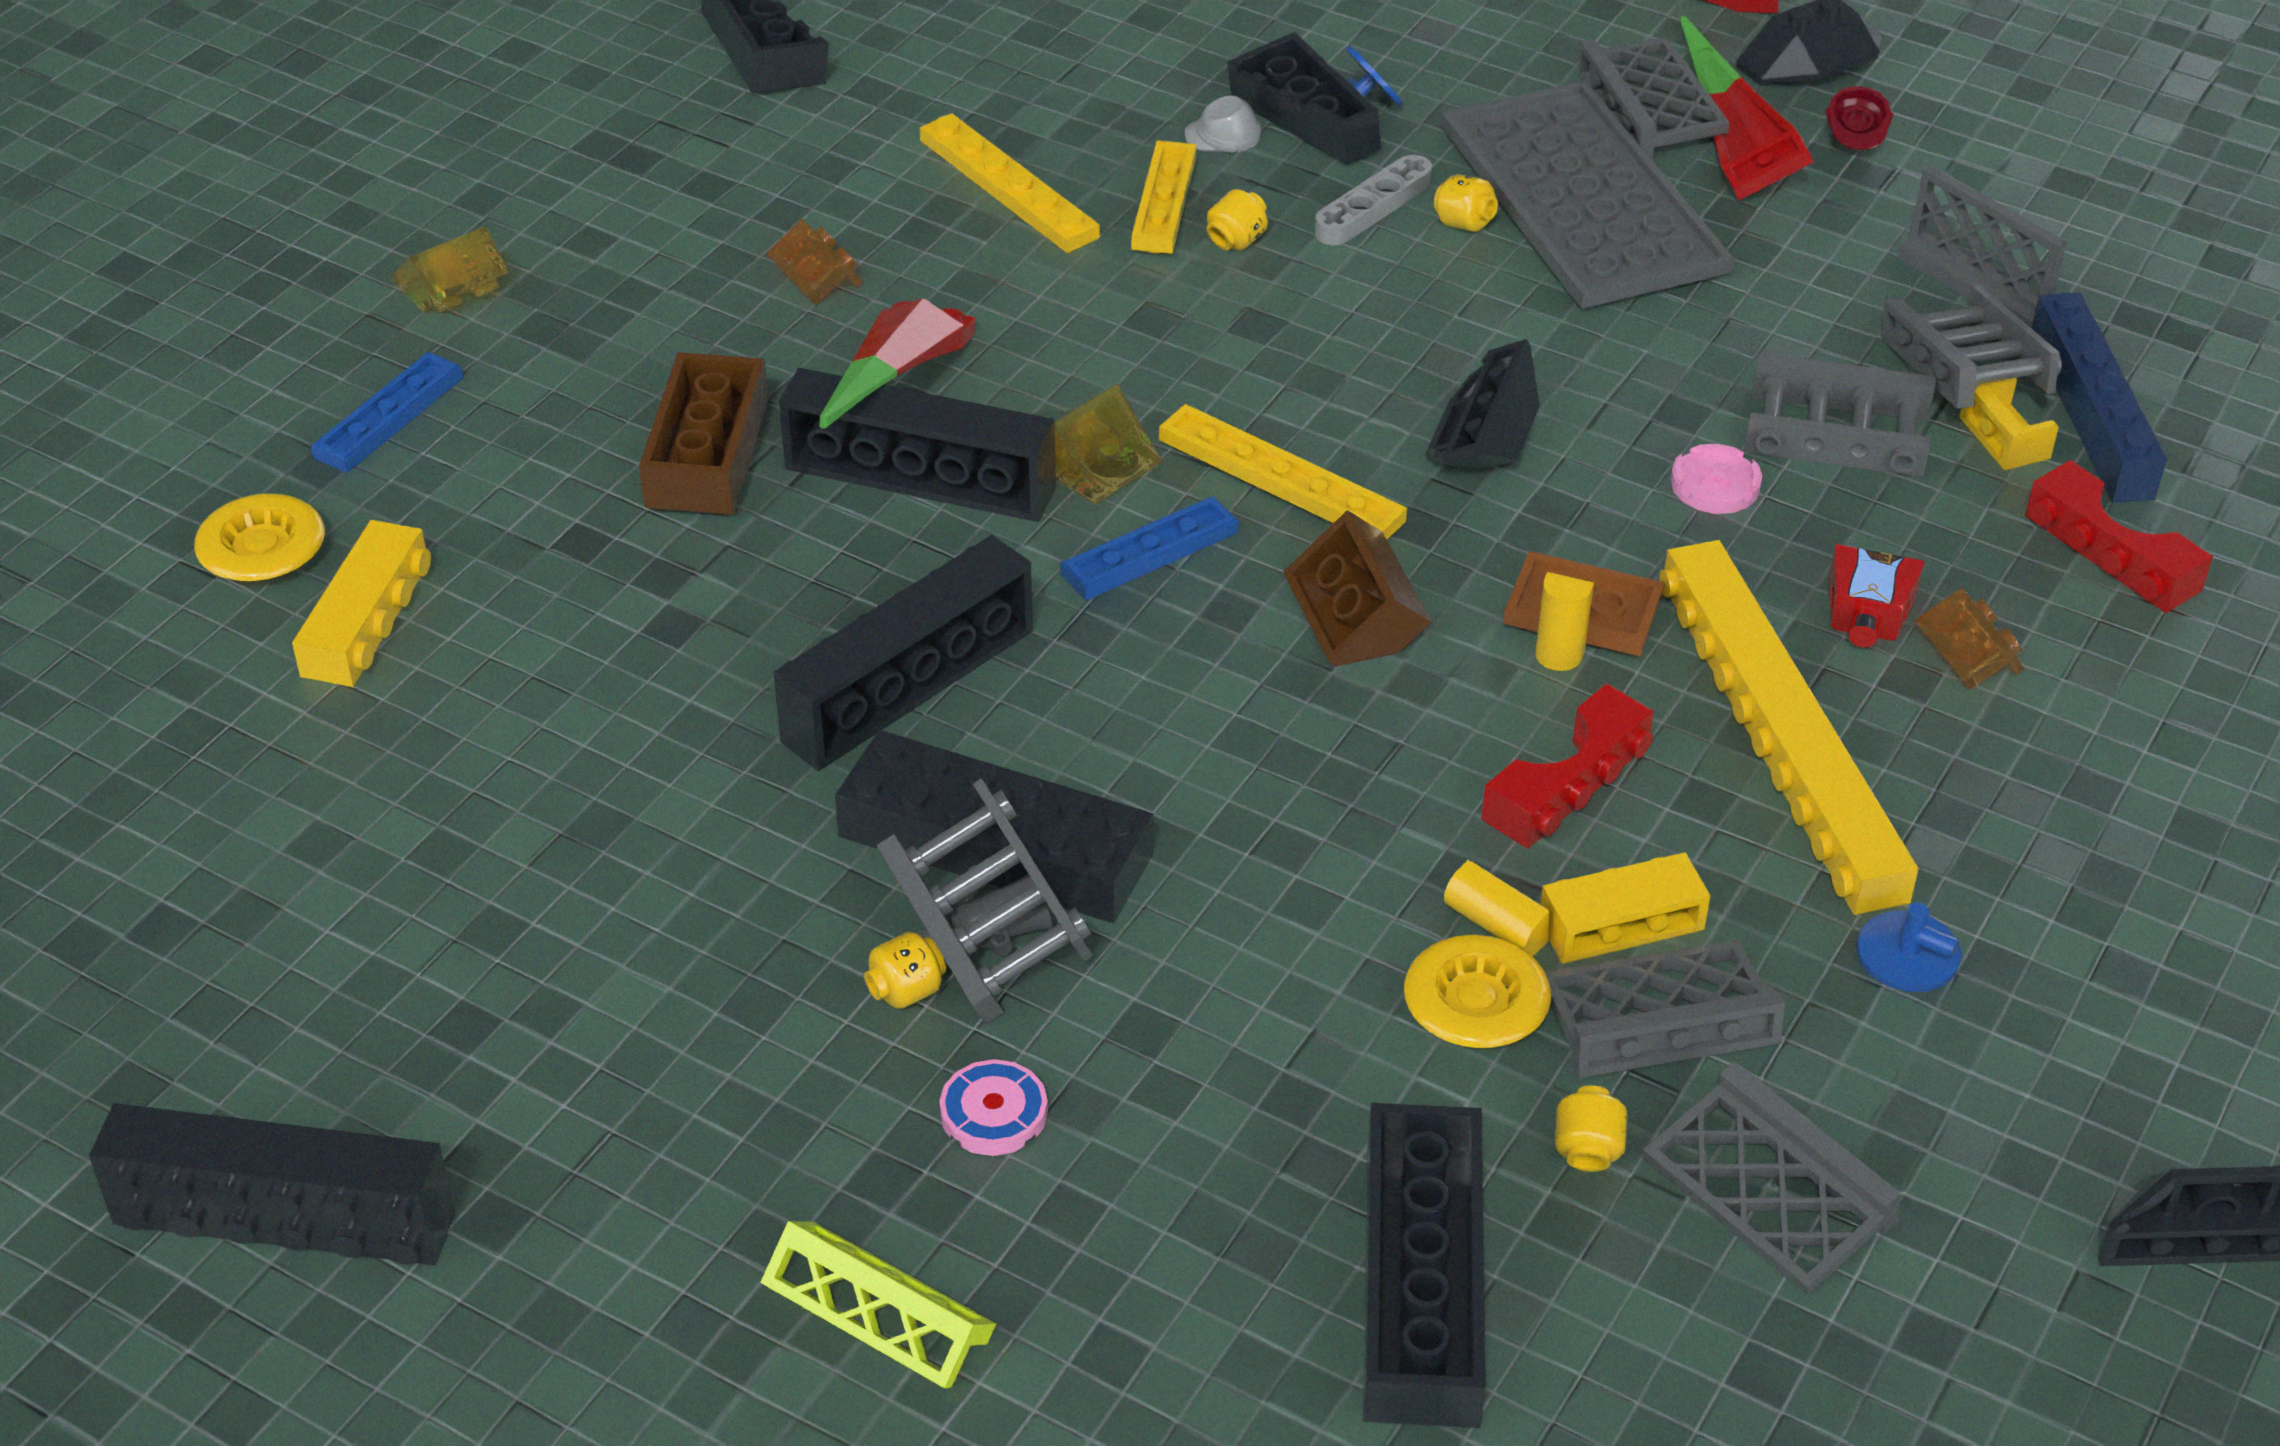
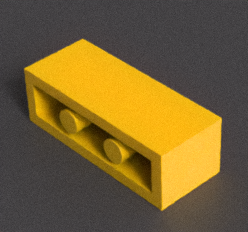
[1540,852,1711,964]

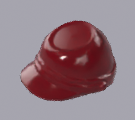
[1825,86,1894,150]

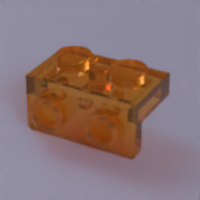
[766,219,863,305]
[1915,587,2025,690]

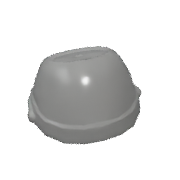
[1184,96,1261,153]

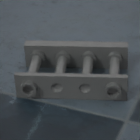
[1882,285,2062,409]
[1744,353,1936,477]
[877,779,1093,1023]

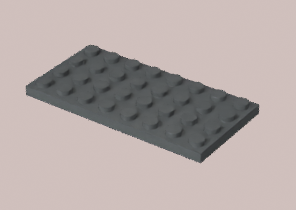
[1441,81,1734,309]

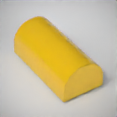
[1535,572,1594,671]
[1444,860,1549,956]

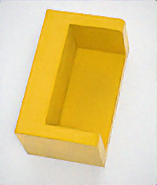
[1959,378,2059,471]

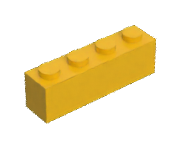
[292,520,431,687]

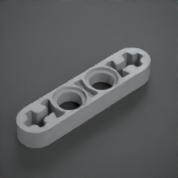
[1314,155,1432,246]

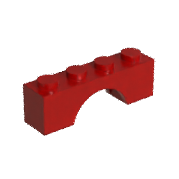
[2025,460,2213,613]
[1481,683,1654,849]

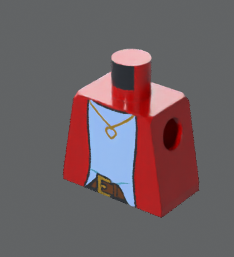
[1828,544,1925,647]

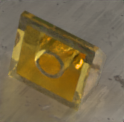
[391,226,508,313]
[1055,384,1161,504]

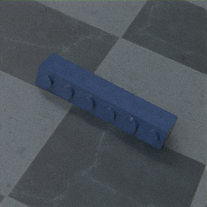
[2031,292,2167,503]

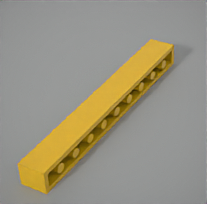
[1659,540,1919,915]

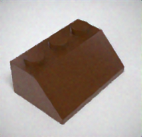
[1283,510,1432,667]

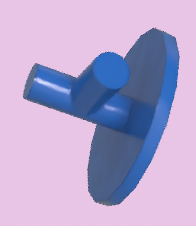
[1345,45,1403,107]
[1856,903,1962,992]

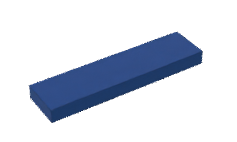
[311,352,463,473]
[1060,496,1239,601]

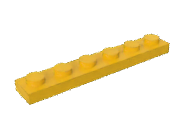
[920,113,1100,253]
[1159,404,1407,540]

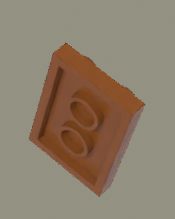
[1503,551,1665,657]

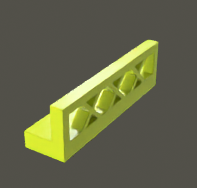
[760,1221,996,1388]

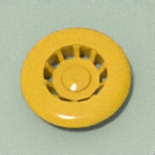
[194,493,325,581]
[1404,935,1551,1048]

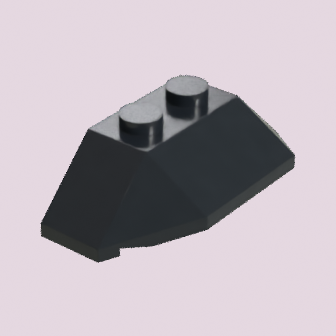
[1736,0,1882,86]
[1425,339,1540,471]
[2098,1166,2280,1266]

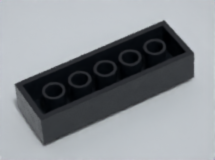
[779,367,1056,522]
[773,535,1033,772]
[835,730,1154,924]
[89,1103,455,1266]
[1363,1103,1485,1428]

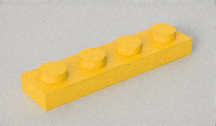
[1131,141,1197,254]

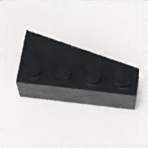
[701,0,829,93]
[1227,32,1381,164]

